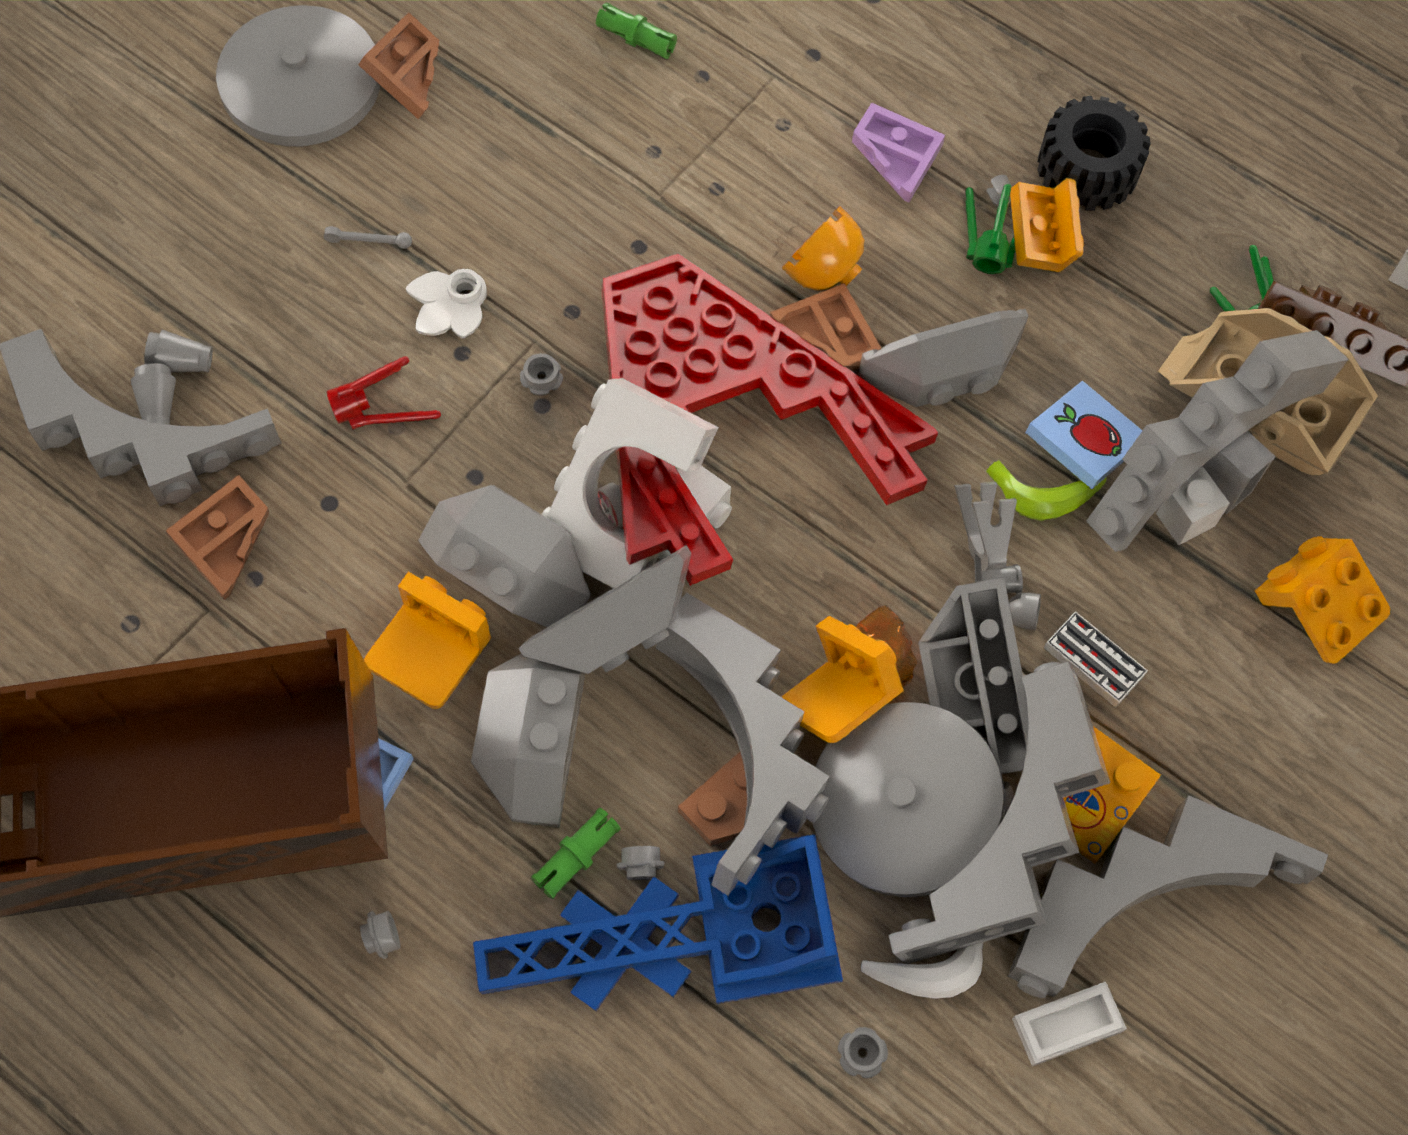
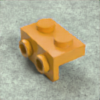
[1010,178,1084,272]

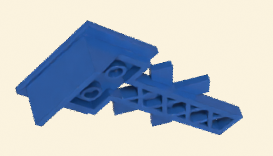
[473,834,843,1011]

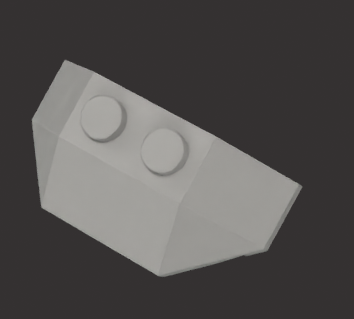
[858,309,1028,407]
[418,485,591,627]
[518,545,691,674]
[918,577,1029,774]
[471,653,586,828]

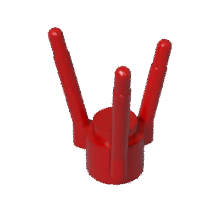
[326,356,441,430]

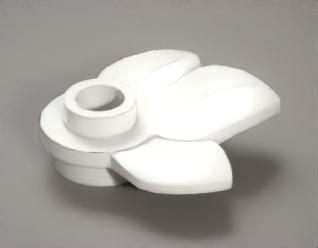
[406,269,487,339]

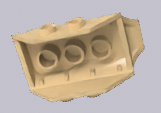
[1158,308,1378,475]

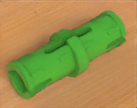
[596,2,677,59]
[531,808,621,899]

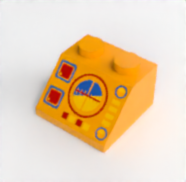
[1064,726,1161,864]

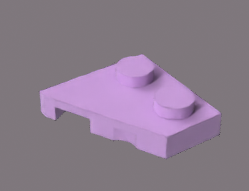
[852,103,945,202]

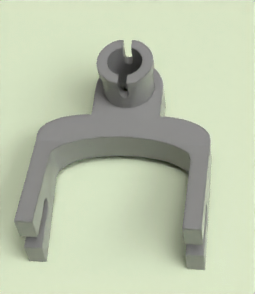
[954,482,1023,594]

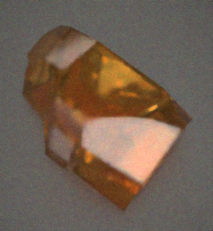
[856,605,918,687]

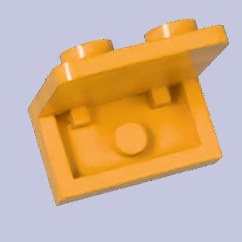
[1255,536,1390,664]
[364,571,491,709]
[781,616,904,743]

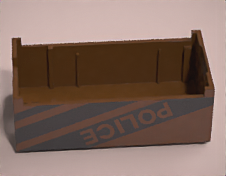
[0,628,388,918]

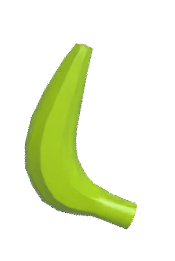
[986,460,1107,521]

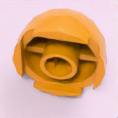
[782,206,864,291]

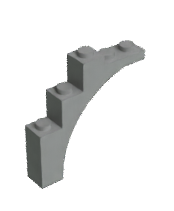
[0,329,282,506]
[1086,330,1349,552]
[656,592,830,895]

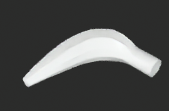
[861,942,983,999]

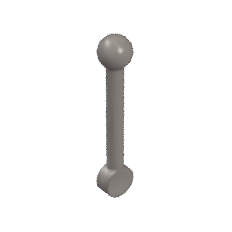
[324,226,412,249]

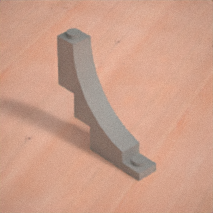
[889,661,1110,964]
[1008,795,1328,998]

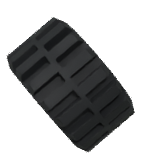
[1037,96,1151,211]

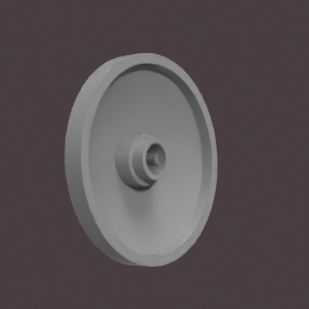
[216,5,381,147]
[813,702,1005,897]

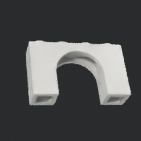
[541,378,719,588]

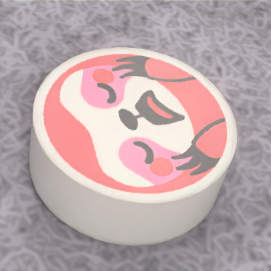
[597,483,623,528]

